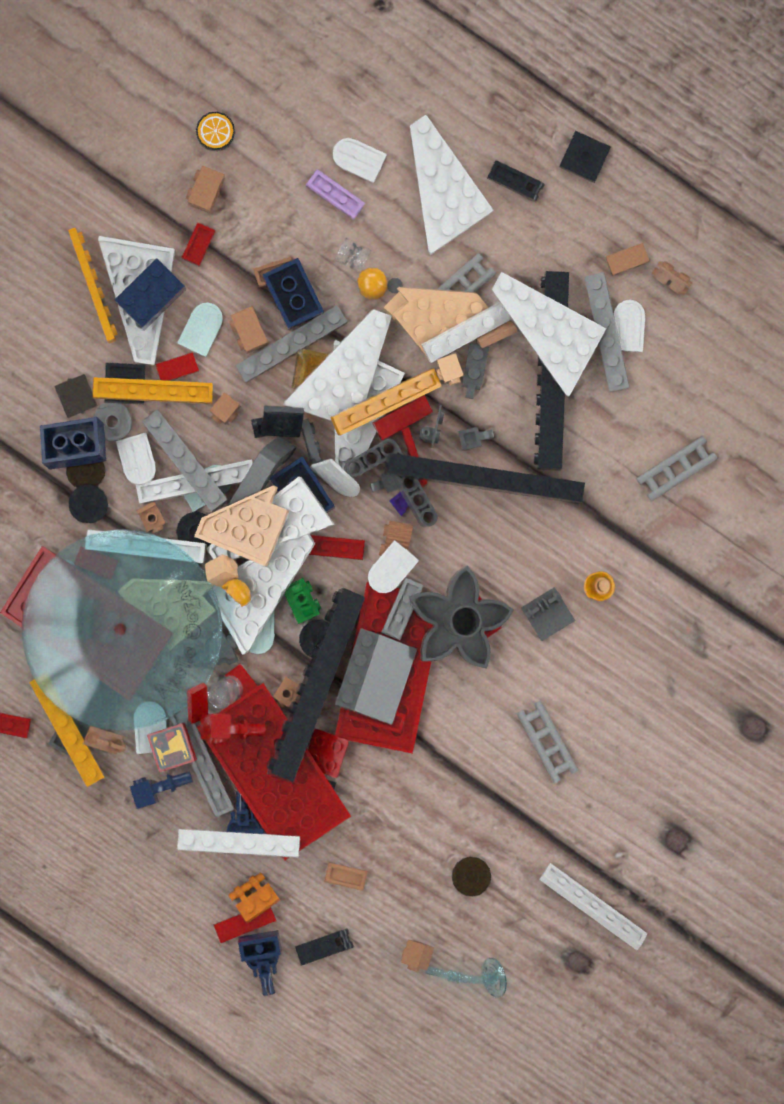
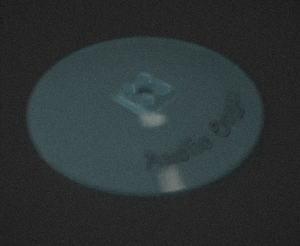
[22,530,222,730]

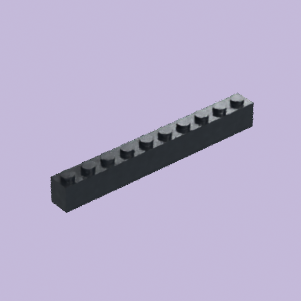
[534,271,569,471]
[384,453,585,504]
[266,588,365,783]

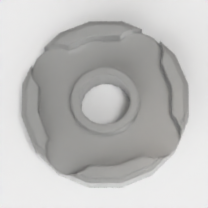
[93,403,132,441]

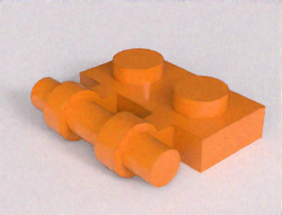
[228,872,280,923]

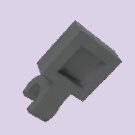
[458,427,494,451]
[370,473,406,493]

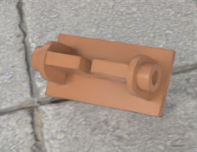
[651,261,693,295]
[83,725,126,755]

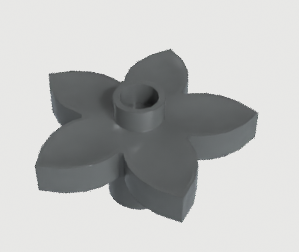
[409,565,514,669]

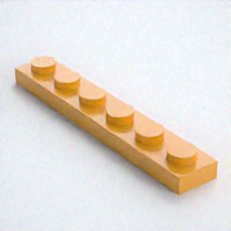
[68,227,118,344]
[330,368,441,436]
[93,377,213,404]
[29,672,105,787]

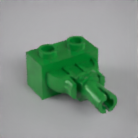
[284,578,322,624]

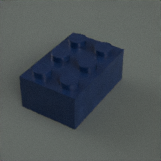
[114,258,186,331]
[262,258,324,330]
[40,417,107,470]
[270,456,335,513]

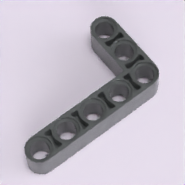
[228,437,296,506]
[344,439,438,527]

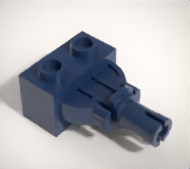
[129,771,193,809]
[223,792,264,854]
[238,930,282,996]

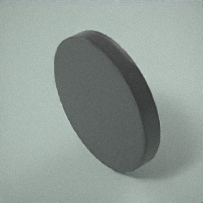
[388,278,403,293]

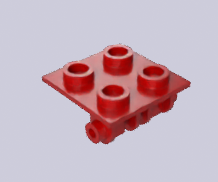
[308,728,350,778]

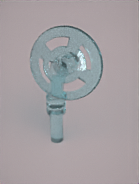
[425,958,507,998]

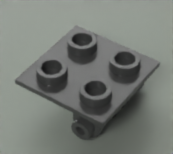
[420,405,445,448]
[521,587,575,641]

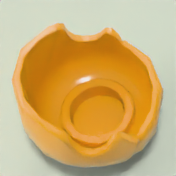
[357,268,388,300]
[584,571,616,601]
[221,578,251,607]

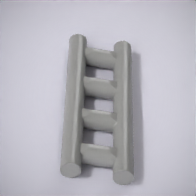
[437,253,496,292]
[636,436,718,502]
[516,700,579,784]

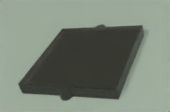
[54,374,98,418]

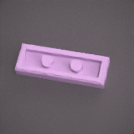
[306,169,365,220]

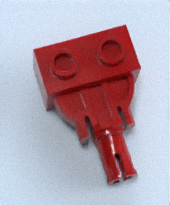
[200,714,266,744]

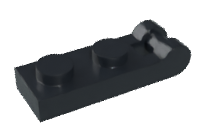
[487,160,545,202]
[295,928,354,966]

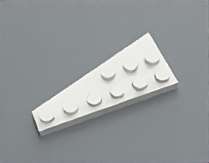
[206,477,335,560]

